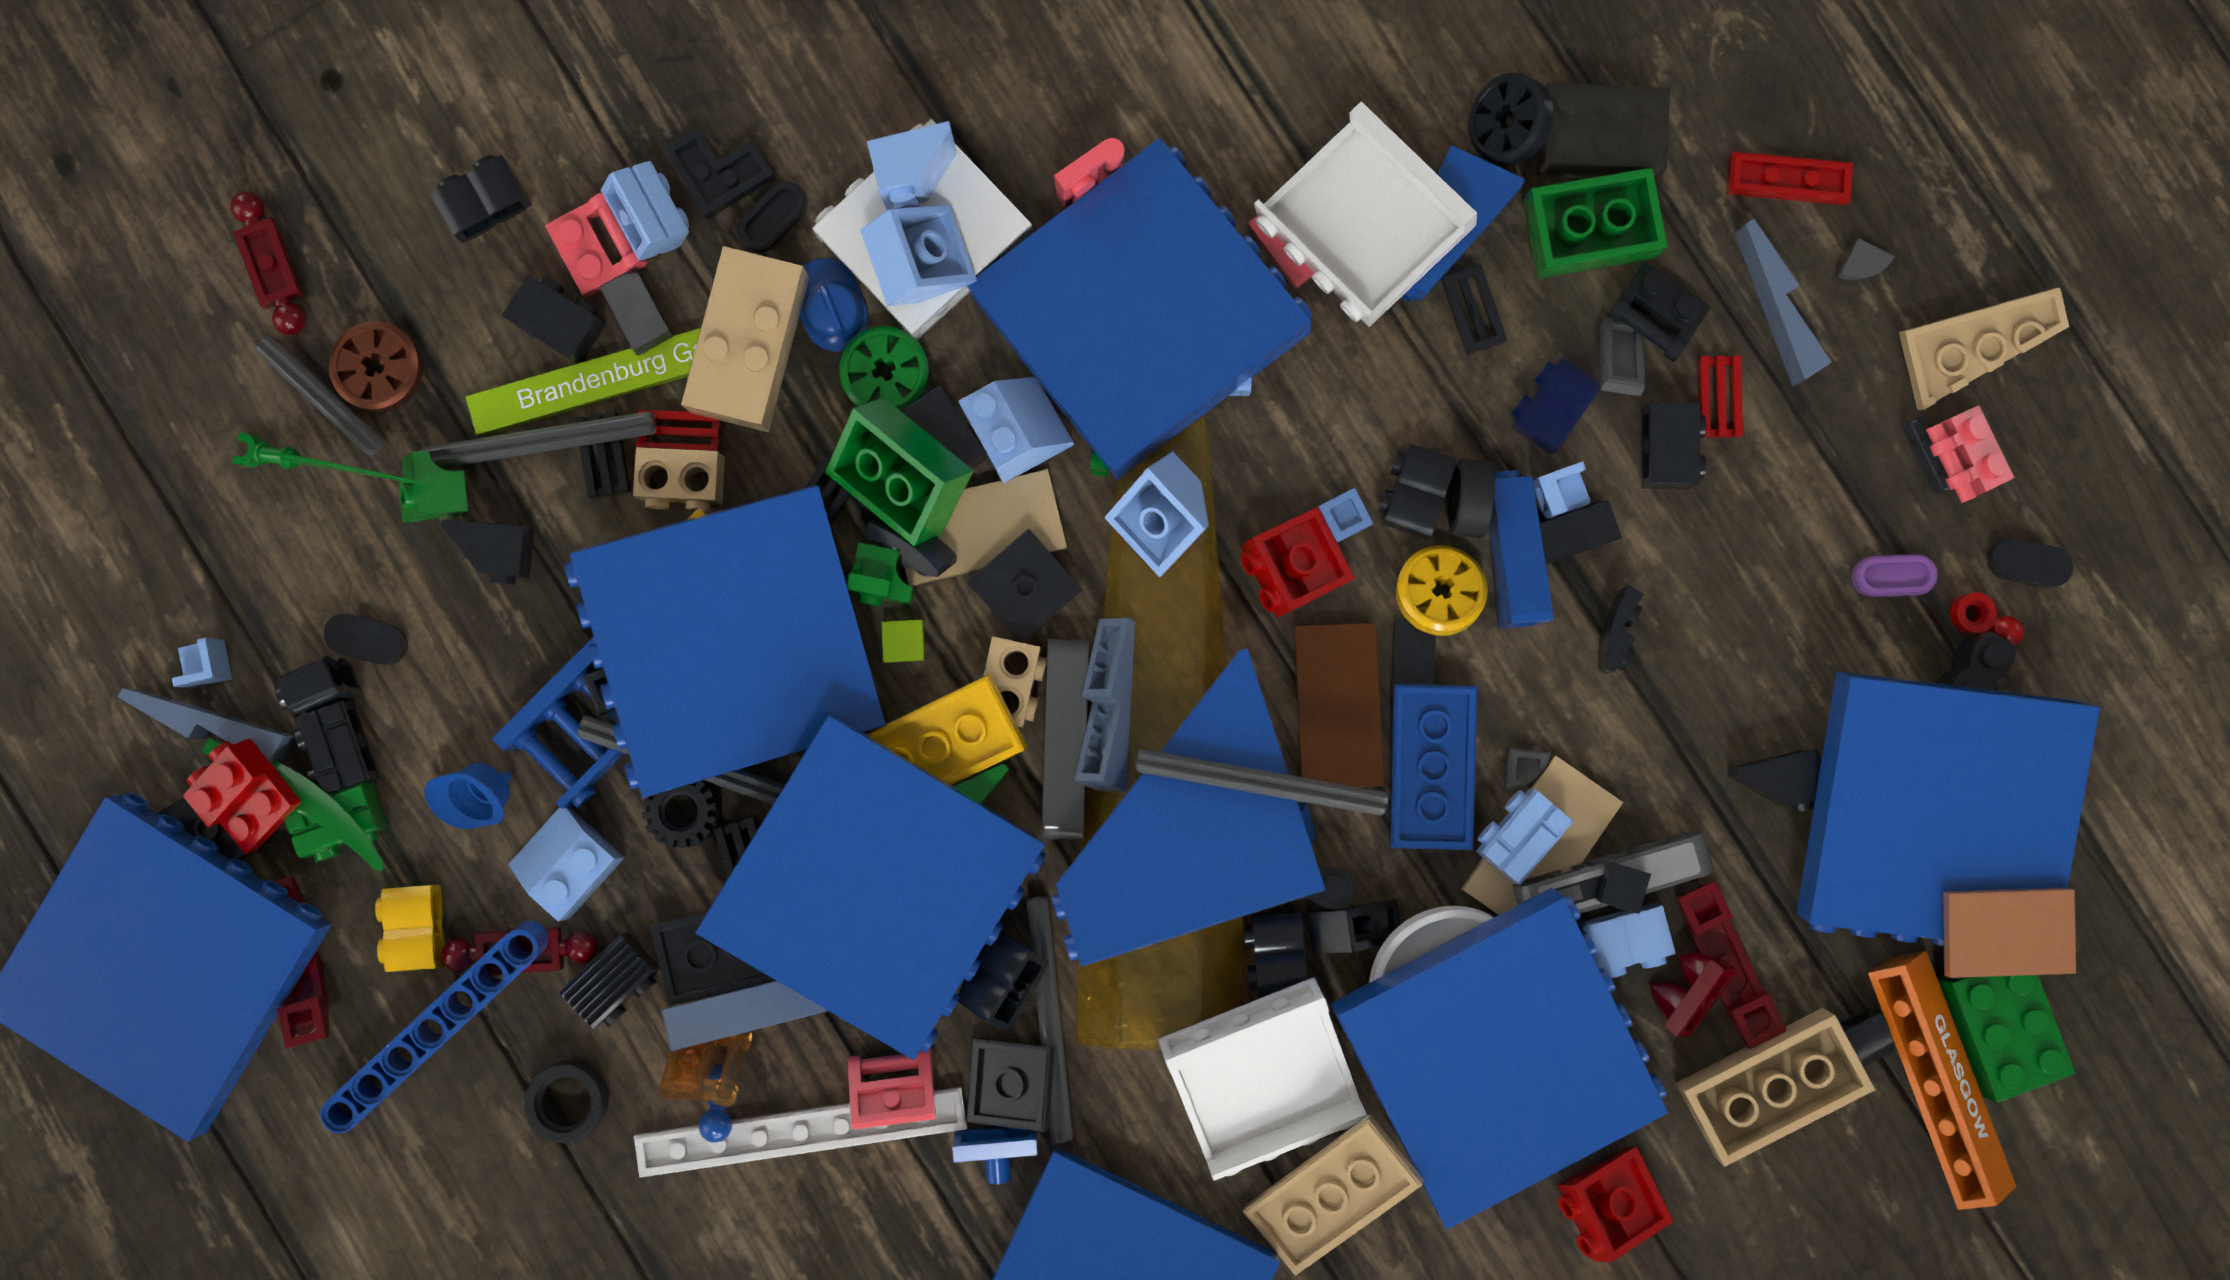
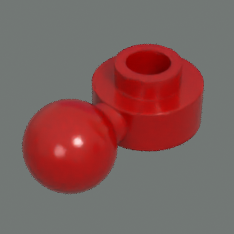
[1950,592,2024,646]

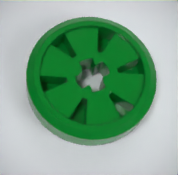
[839,326,930,411]

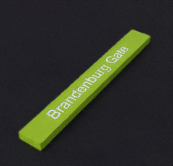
[465,328,701,437]

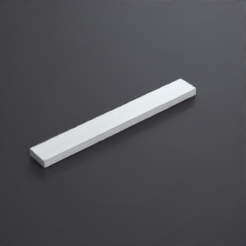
[634,1086,968,1178]

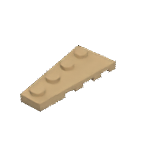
[1899,287,2069,410]

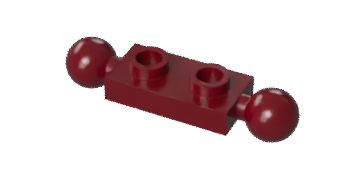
[230,191,306,335]
[441,926,598,975]

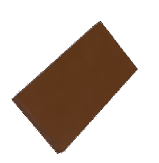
[1294,623,1384,787]

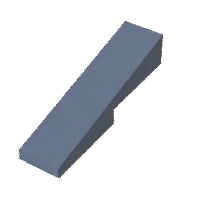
[1735,219,1832,387]
[1074,618,1135,791]
[117,688,296,764]
[661,981,828,1051]

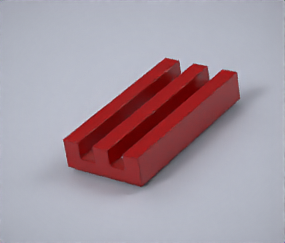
[1697,355,1743,438]
[636,410,721,453]

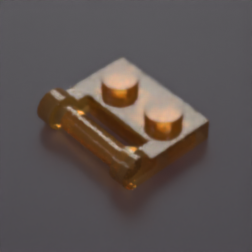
[659,1031,753,1107]

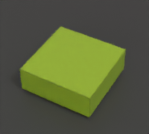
[882,620,925,663]

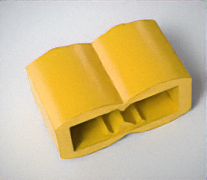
[375,885,445,972]

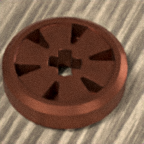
[329,321,423,412]

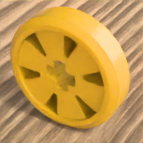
[1396,545,1488,636]

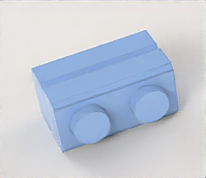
[601,161,689,261]
[1476,789,1573,885]

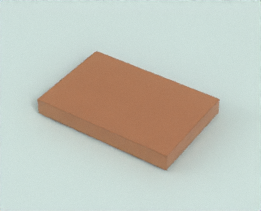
[1943,887,2076,978]

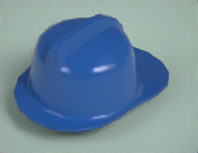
[800,258,869,352]
[424,762,512,829]

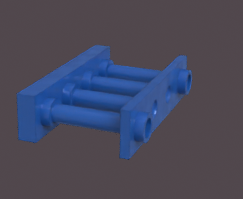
[492,637,625,809]

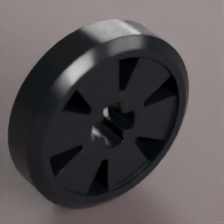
[1468,72,1553,165]

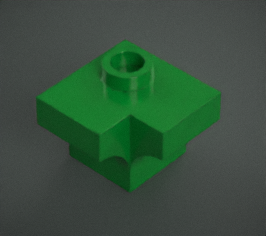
[398,451,468,523]
[847,542,916,607]

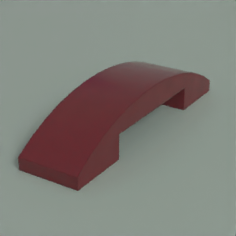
[274,877,329,1049]
[1676,880,1787,1049]

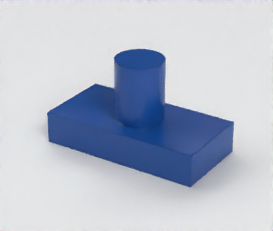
[952,1126,1038,1184]

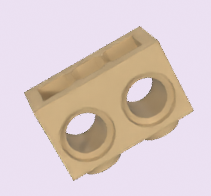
[633,447,725,511]
[983,636,1047,728]

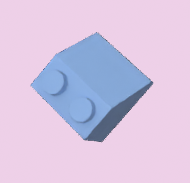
[867,121,957,210]
[860,205,977,307]
[958,377,1074,484]
[508,807,625,922]

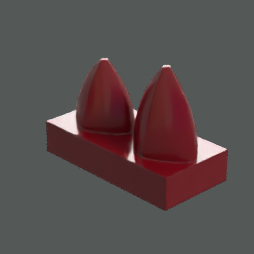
[1650,953,1738,1037]

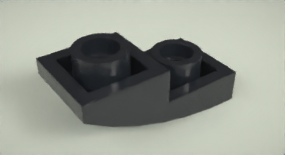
[866,516,957,578]
[1598,586,1644,674]

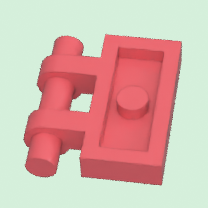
[1926,405,2014,503]

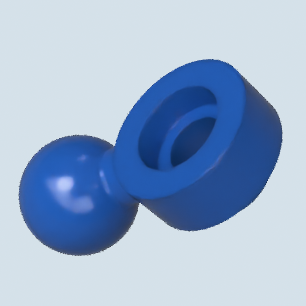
[698,1065,735,1143]

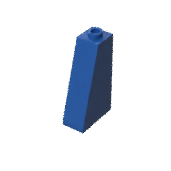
[1401,145,1525,302]
[1488,470,1554,629]

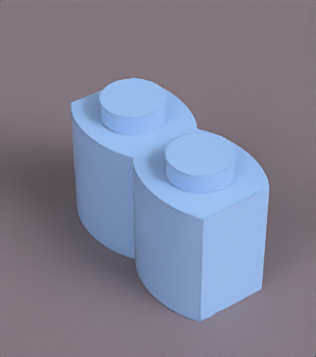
[1577,903,1676,978]

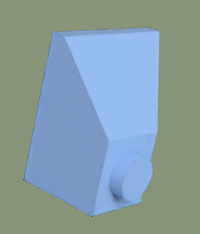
[1104,452,1209,577]

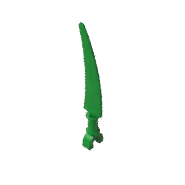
[232,432,434,487]
[200,738,385,871]

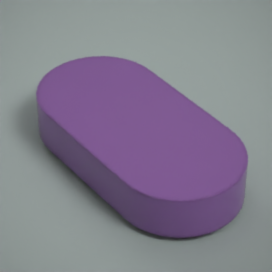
[1852,554,1938,597]

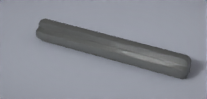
[256,335,385,456]

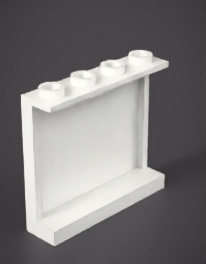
[1254,101,1477,327]
[812,119,1033,340]
[1158,977,1368,1180]

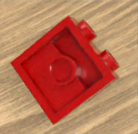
[1240,507,1355,619]
[183,738,302,855]
[1557,1146,1674,1263]

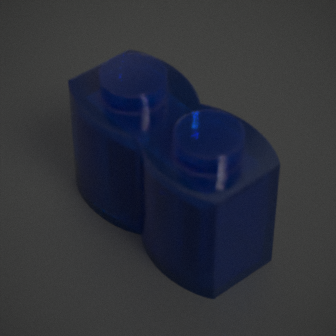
[1511,357,1601,455]

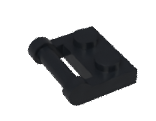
[1607,261,1711,362]

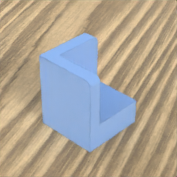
[1533,461,1590,520]
[172,637,232,689]

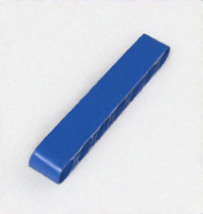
[320,920,549,1134]

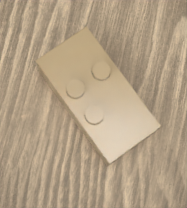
[681,246,809,432]
[1675,1008,1875,1167]

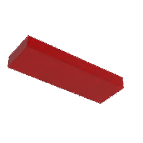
[1726,151,1853,206]

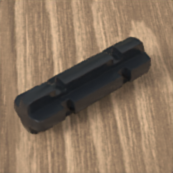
[1903,416,1950,494]

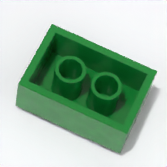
[1523,168,1667,279]
[825,397,974,546]
[1937,975,2076,1102]

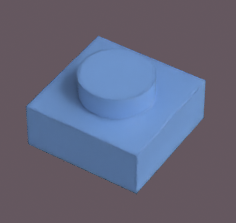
[1318,488,1373,543]

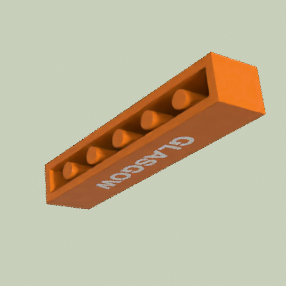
[1868,950,2017,1210]

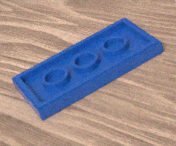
[1389,684,1478,850]

